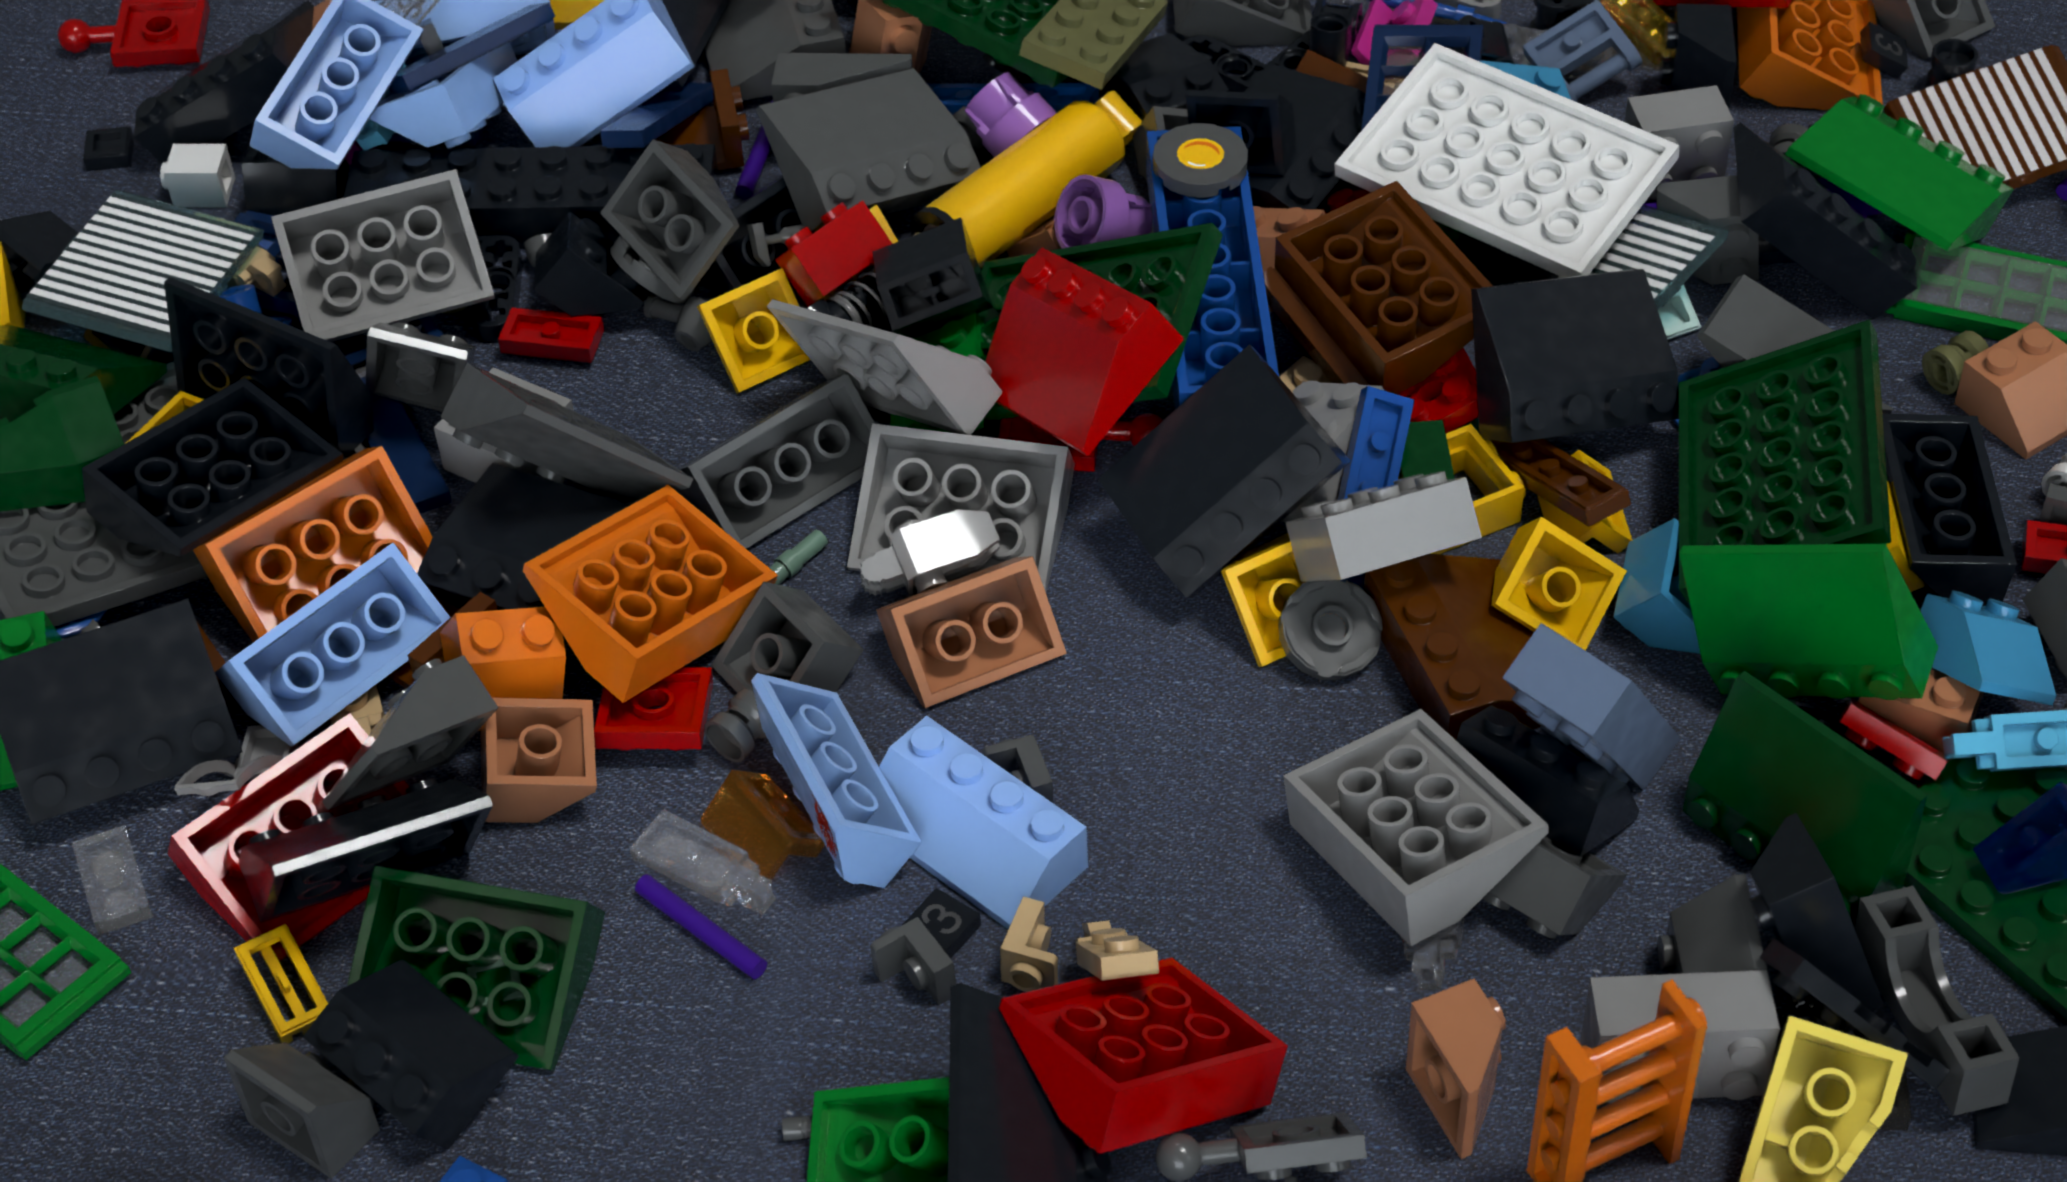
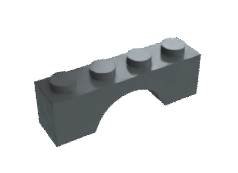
[1854,886,2020,1116]

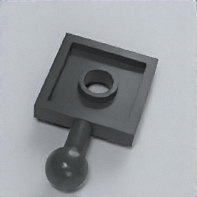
[1155,1112,1367,1181]

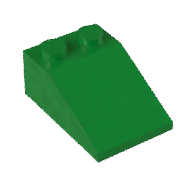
[807,1077,949,1182]

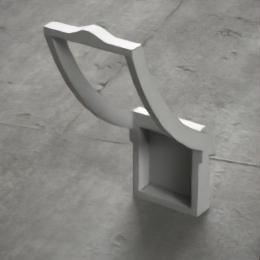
[174,725,300,796]

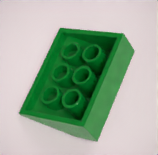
[1785,94,2014,251]
[1679,544,1938,700]

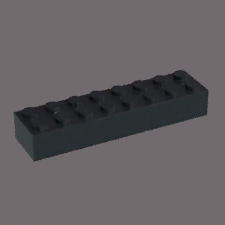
[343,143,720,249]

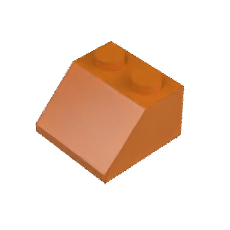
[440,607,566,731]

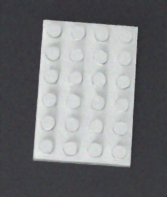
[1334,43,1679,278]

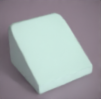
[1654,284,1702,340]

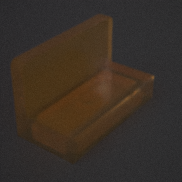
[700,770,825,887]

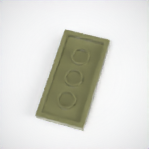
[1019,0,1168,90]

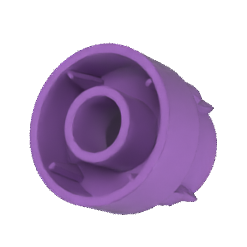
[965,72,1057,158]
[1054,175,1152,248]

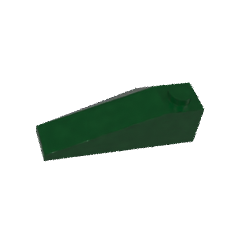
[0,375,124,512]

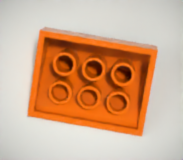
[1737,0,1883,110]
[193,445,433,642]
[522,485,778,703]

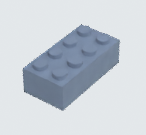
[1502,623,1681,791]

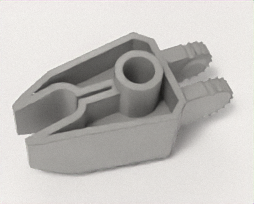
[859,509,1000,596]

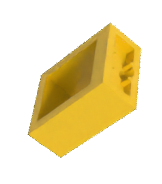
[1398,424,1526,554]

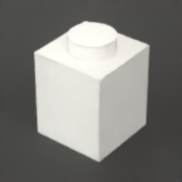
[160,144,236,207]

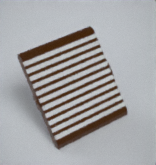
[1884,45,2067,189]

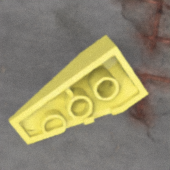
[1738,1016,1908,1182]

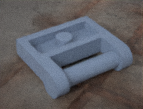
[1523,0,1643,102]

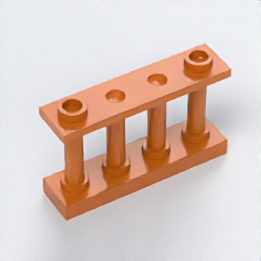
[1527,979,1707,1182]

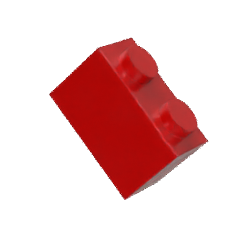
[775,200,892,307]

